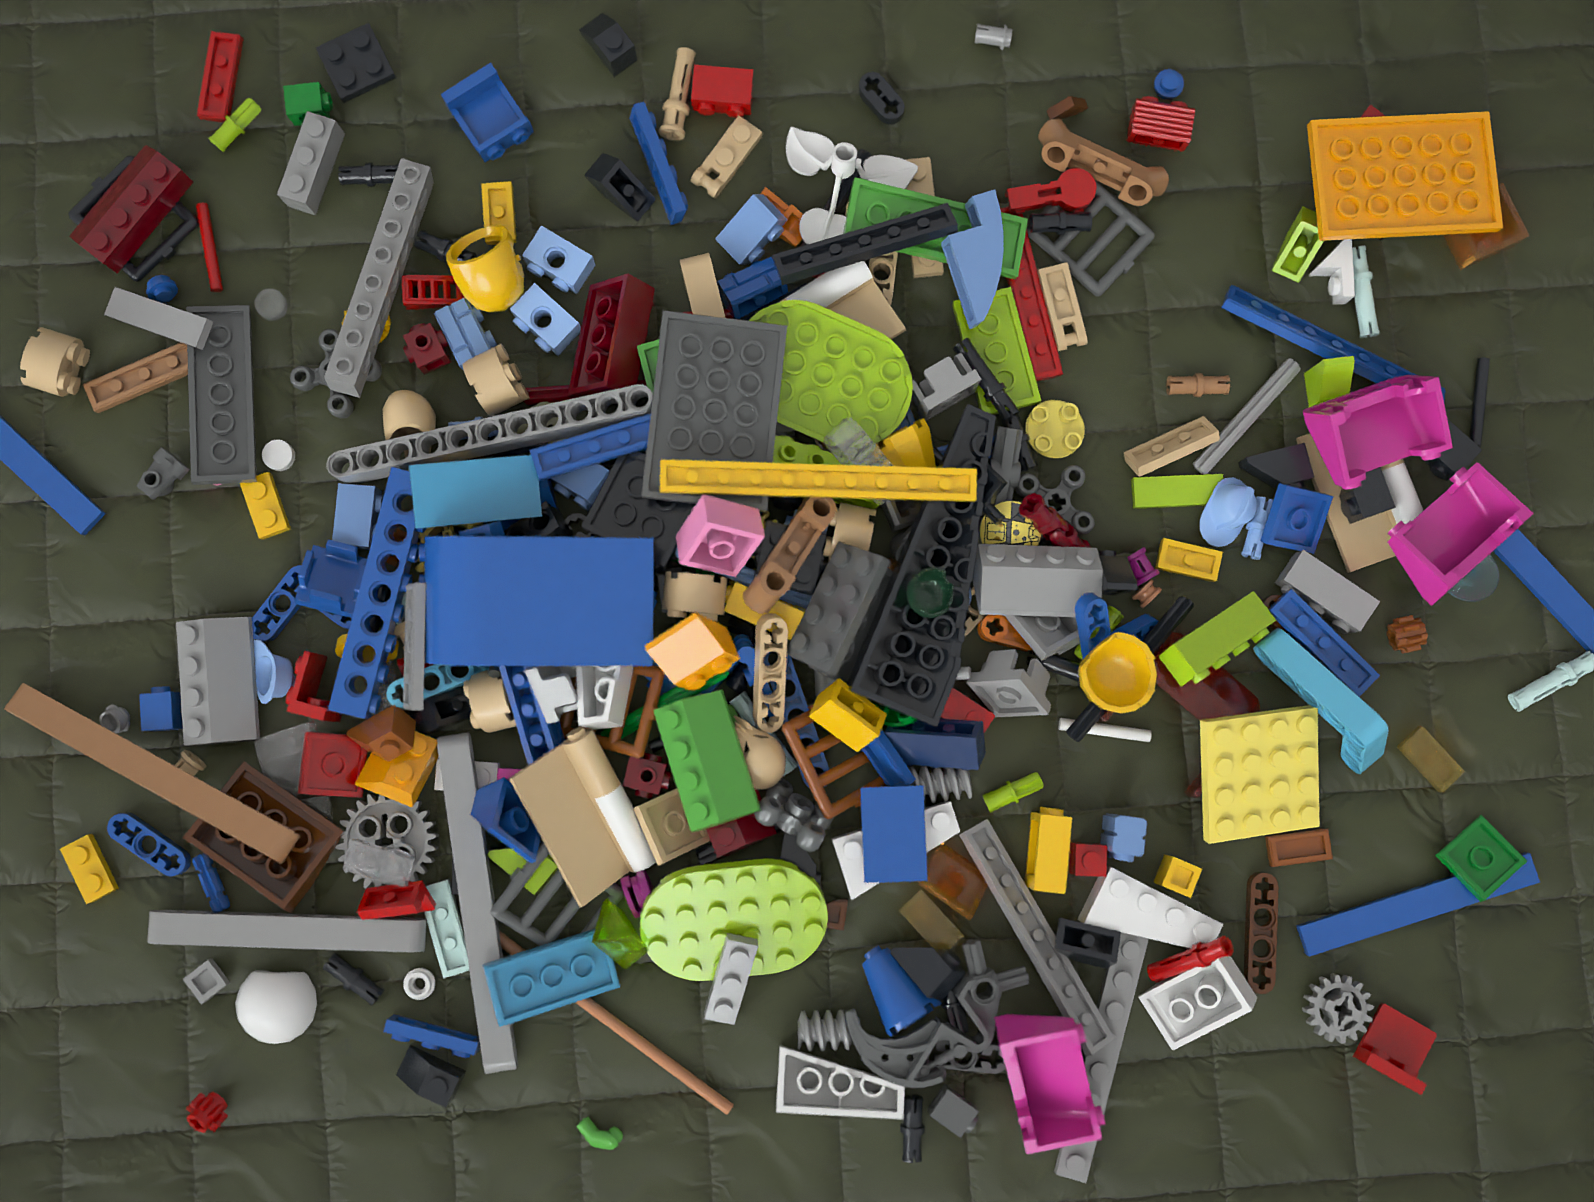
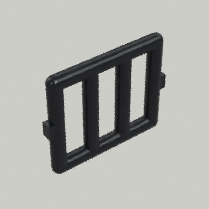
[68,155,199,282]

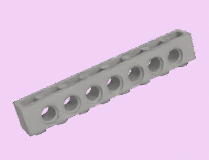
[324,158,434,398]

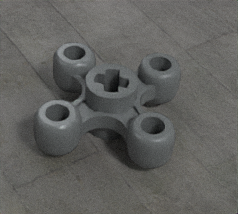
[290,329,382,419]
[1015,465,1095,543]
[754,778,834,852]

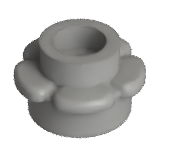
[100,705,130,734]

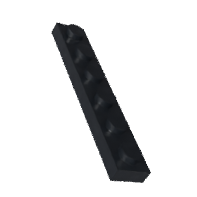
[772,203,958,285]

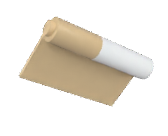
[778,261,906,340]
[1296,433,1424,573]
[509,726,656,907]

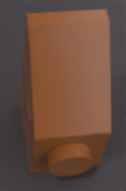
[347,704,416,761]

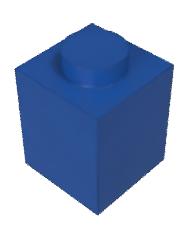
[140,686,183,732]

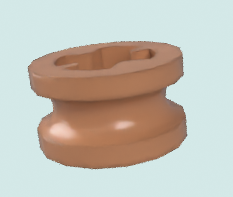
[1131,579,1162,608]

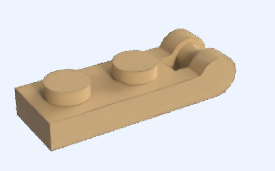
[690,116,763,198]
[1037,262,1087,351]

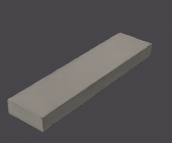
[104,287,213,350]
[403,583,426,710]

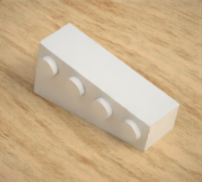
[576,666,633,730]
[831,801,960,900]
[1077,866,1223,948]
[776,1045,904,1119]

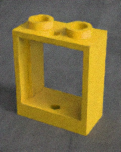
[724,581,806,640]
[1025,807,1072,894]

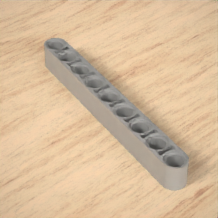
[147,910,427,952]

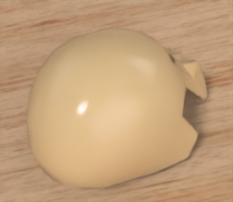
[382,390,436,458]
[734,716,786,789]

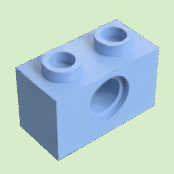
[522,226,596,294]
[510,283,581,356]

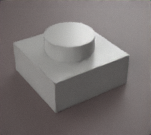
[183,958,230,1004]

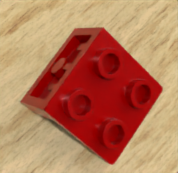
[286,651,342,722]
[1353,1003,1437,1095]

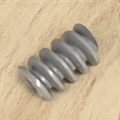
[909,766,972,803]
[798,1009,861,1051]

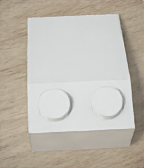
[1138,956,1257,1051]

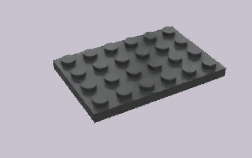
[641,311,787,512]

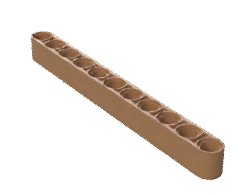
[4,683,300,864]

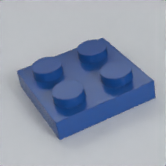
[1260,483,1334,554]

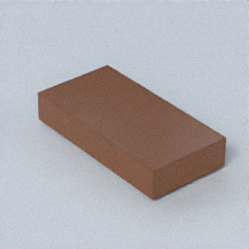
[1265,828,1333,867]

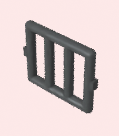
[1027,180,1155,296]
[491,841,624,946]

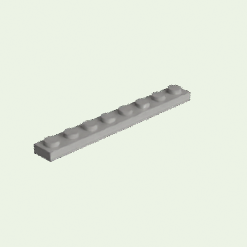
[959,819,1115,1056]
[1054,932,1149,1183]

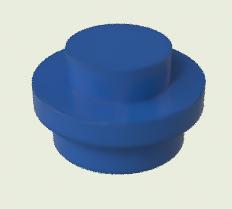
[1154,69,1184,99]
[146,275,178,303]

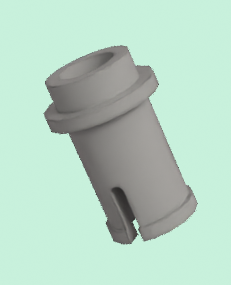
[975,23,1013,50]

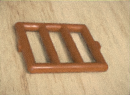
[560,665,665,758]
[782,704,887,819]

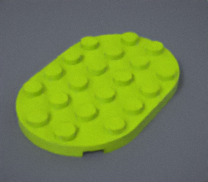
[749,300,913,449]
[640,859,828,981]

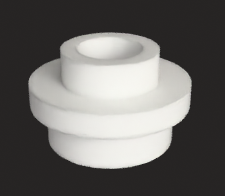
[403,968,436,1000]

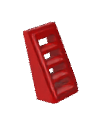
[401,275,465,310]

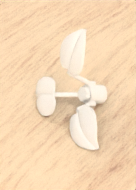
[786,127,918,245]

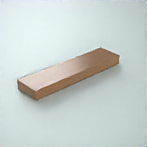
[83,342,188,413]

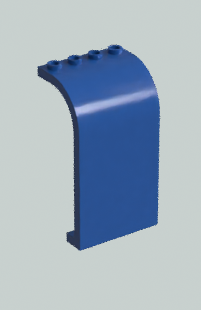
[419,536,653,666]

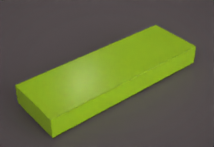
[1131,474,1223,509]

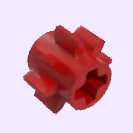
[186,1092,228,1133]

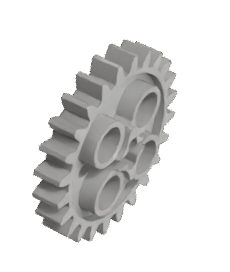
[336,794,439,889]

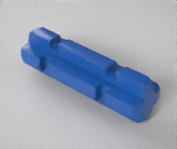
[192,853,230,913]

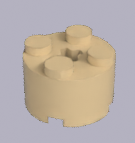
[20,327,90,397]
[462,344,529,416]
[823,502,876,562]
[662,572,727,621]
[463,670,516,733]

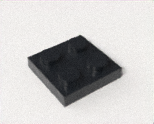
[316,23,396,103]

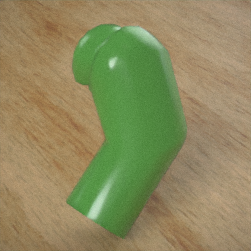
[576,1116,623,1150]

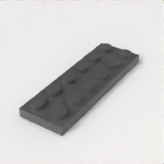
[186,305,257,485]

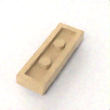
[1123,416,1220,477]

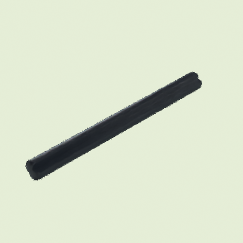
[1066,596,1194,742]

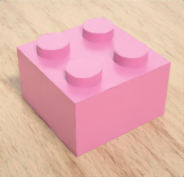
[675,495,765,577]

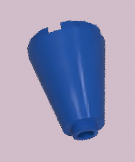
[862,946,942,1038]

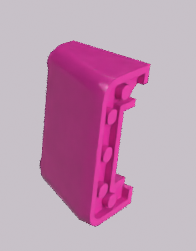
[1303,375,1453,489]
[1387,462,1534,606]
[995,1014,1105,1154]

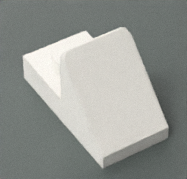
[1309,239,1355,305]

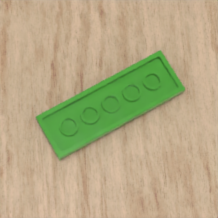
[843,177,1028,279]

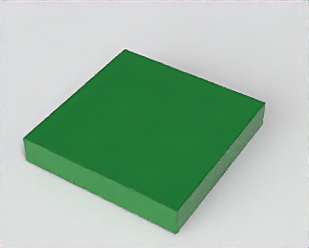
[1435,815,1527,902]

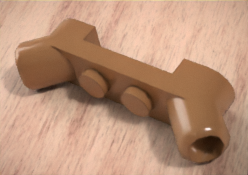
[1038,119,1169,206]
[743,497,836,614]

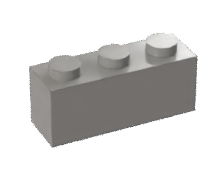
[277,111,345,215]
[1275,550,1380,634]

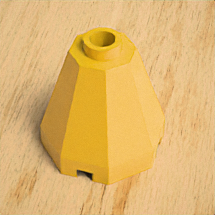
[867,418,936,468]

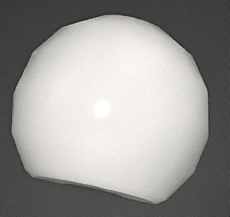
[236,970,317,1044]

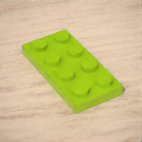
[952,287,1041,415]

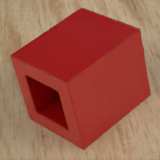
[1069,842,1107,877]

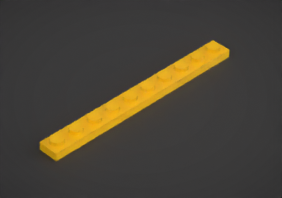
[660,460,977,502]

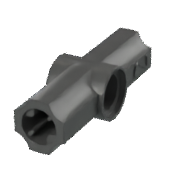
[982,426,1023,517]

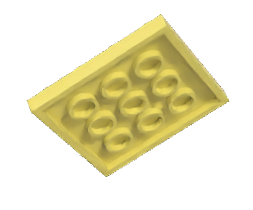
[1200,705,1320,844]

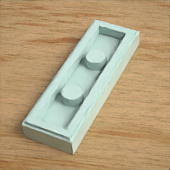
[424,879,469,979]

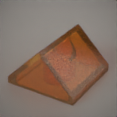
[915,843,988,920]

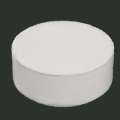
[262,440,295,471]

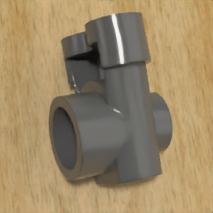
[136,446,190,500]

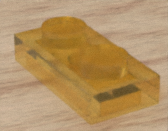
[1397,726,1465,792]
[898,889,964,950]

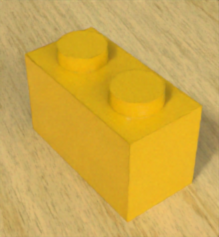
[809,678,887,752]

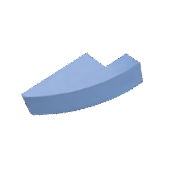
[941,189,1003,329]

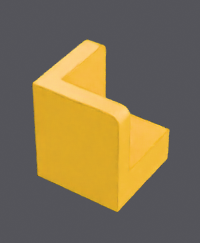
[1154,854,1202,898]

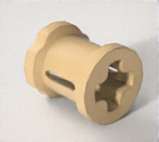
[174,750,207,776]

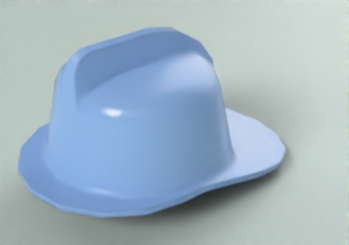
[1200,477,1257,547]
[253,640,296,704]

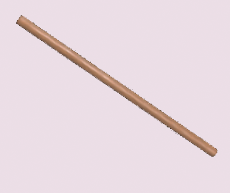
[499,931,734,1115]

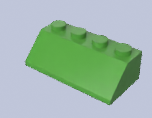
[653,690,761,832]

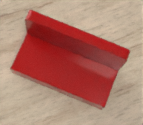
[357,881,436,920]

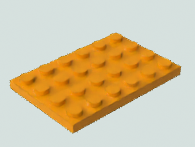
[1307,112,1503,241]

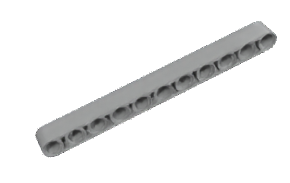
[326,384,653,484]
[437,732,518,1074]

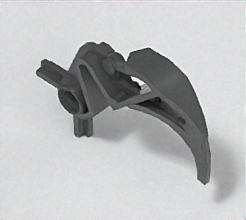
[845,939,1029,1088]

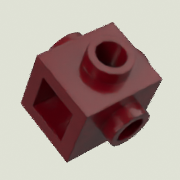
[403,323,451,375]
[622,753,672,799]

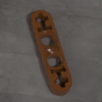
[1244,871,1279,994]

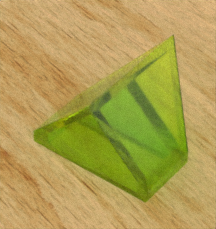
[592,898,649,970]

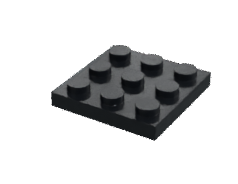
[582,451,696,569]

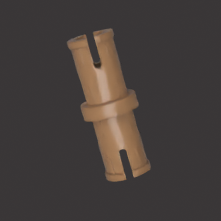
[1166,373,1230,397]

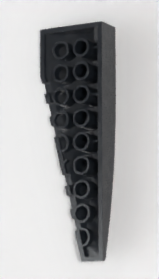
[847,404,996,727]

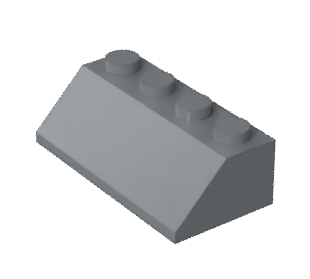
[973,544,1103,617]
[176,617,260,746]

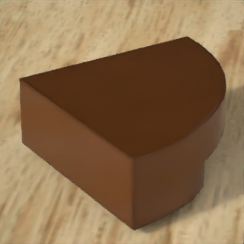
[1047,96,1088,120]
[826,899,848,931]

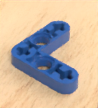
[252,565,351,642]
[1075,592,1159,659]

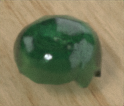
[906,567,954,618]

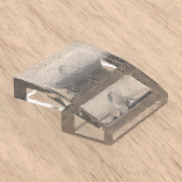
[254,721,318,796]

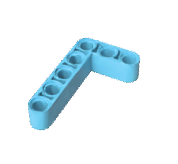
[1253,628,1389,774]

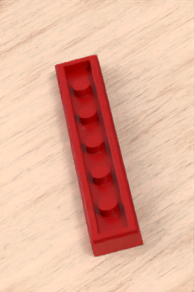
[1000,207,1063,382]

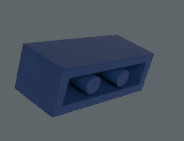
[885,719,986,770]

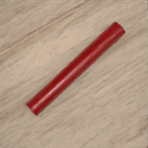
[196,203,223,292]

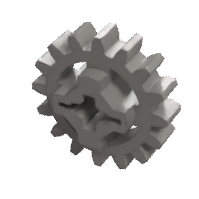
[1302,973,1374,1044]

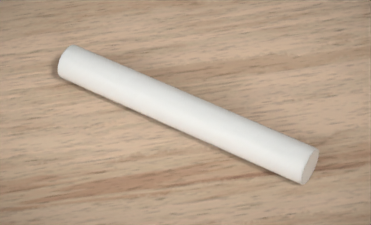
[1058,718,1151,742]

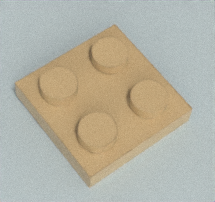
[633,788,711,865]

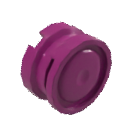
[621,870,654,919]

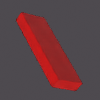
[197,31,243,123]

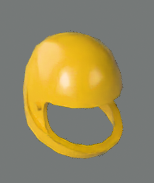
[446,225,524,312]

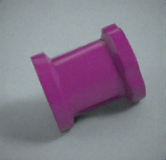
[1127,547,1160,586]

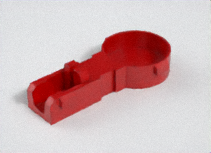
[1005,168,1097,214]

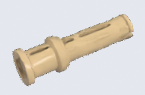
[658,47,696,141]

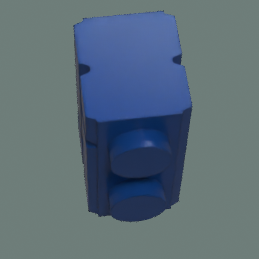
[717,257,788,320]

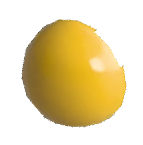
[1078,632,1157,713]

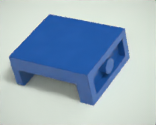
[441,63,534,163]

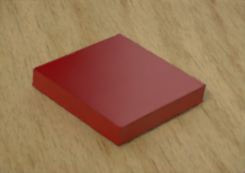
[298,731,368,798]

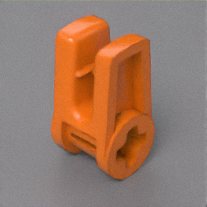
[977,615,1032,651]

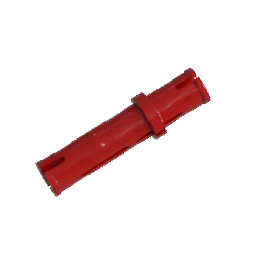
[1147,936,1234,983]

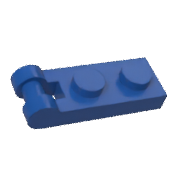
[733,634,774,717]

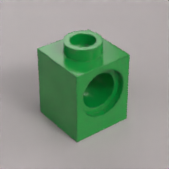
[283,82,333,126]

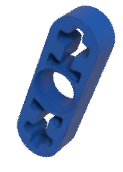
[107,813,191,876]

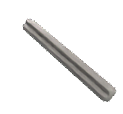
[1193,358,1300,475]

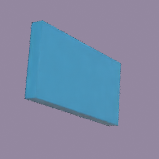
[409,455,542,529]
[482,926,620,1027]

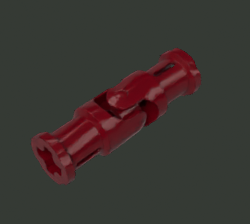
[1019,493,1091,548]

